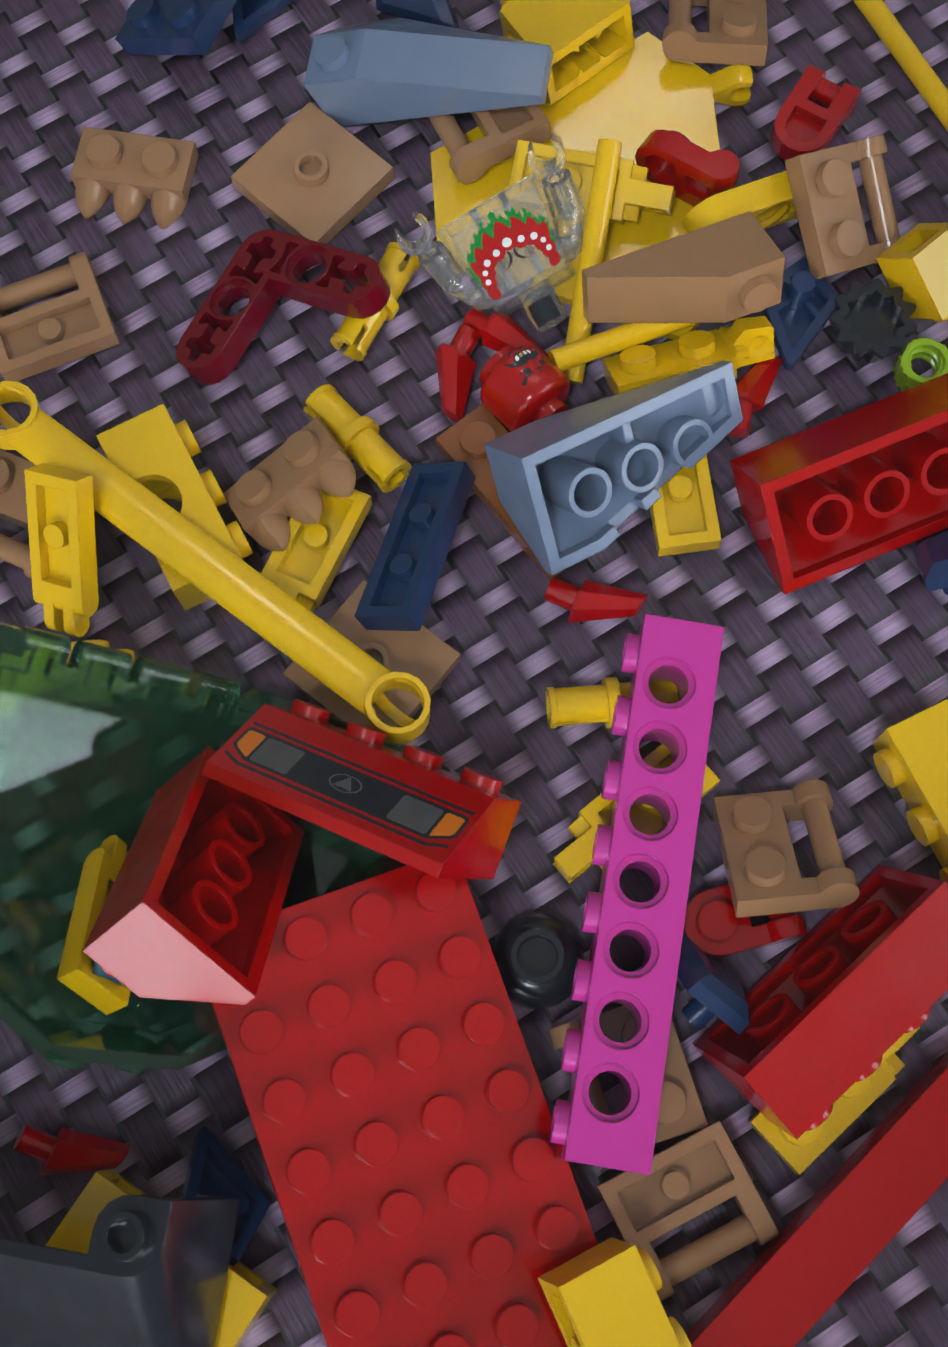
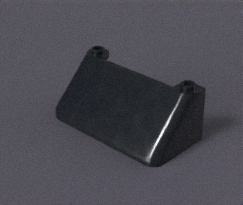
[0,1193,240,1347]

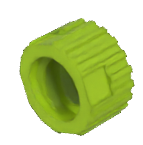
[893,337,948,391]

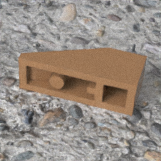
[582,211,785,323]

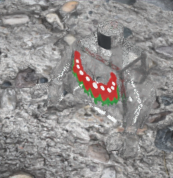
[395,133,585,333]

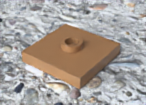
[230,101,395,245]
[283,580,461,747]

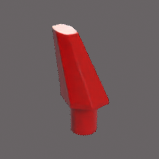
[463,308,549,358]
[435,325,481,423]
[728,357,782,438]
[544,577,648,623]
[13,1124,130,1176]

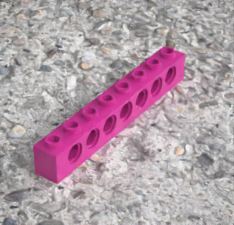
[550,614,724,1176]

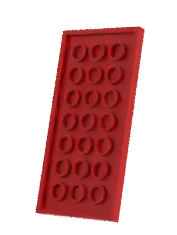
[211,865,598,1347]

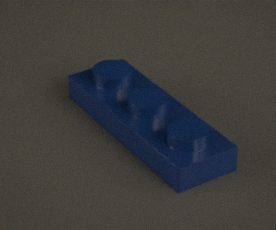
[354,461,475,631]

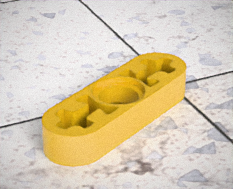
[682,170,798,233]

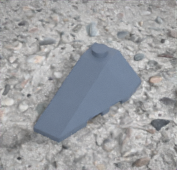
[304,18,553,127]
[484,360,743,575]

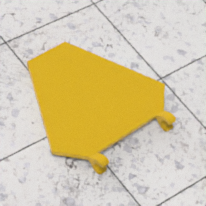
[430,32,753,340]

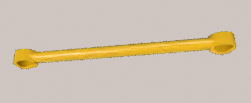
[0,380,431,744]

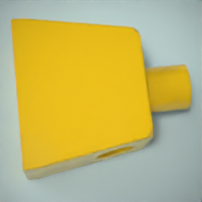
[499,0,635,106]

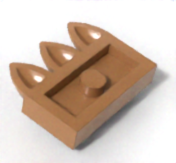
[70,126,199,230]
[223,416,356,551]

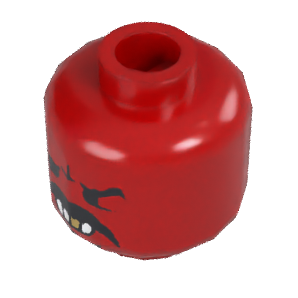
[480,345,570,432]

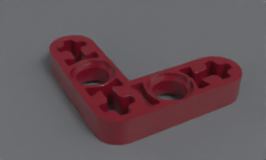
[176,229,391,385]

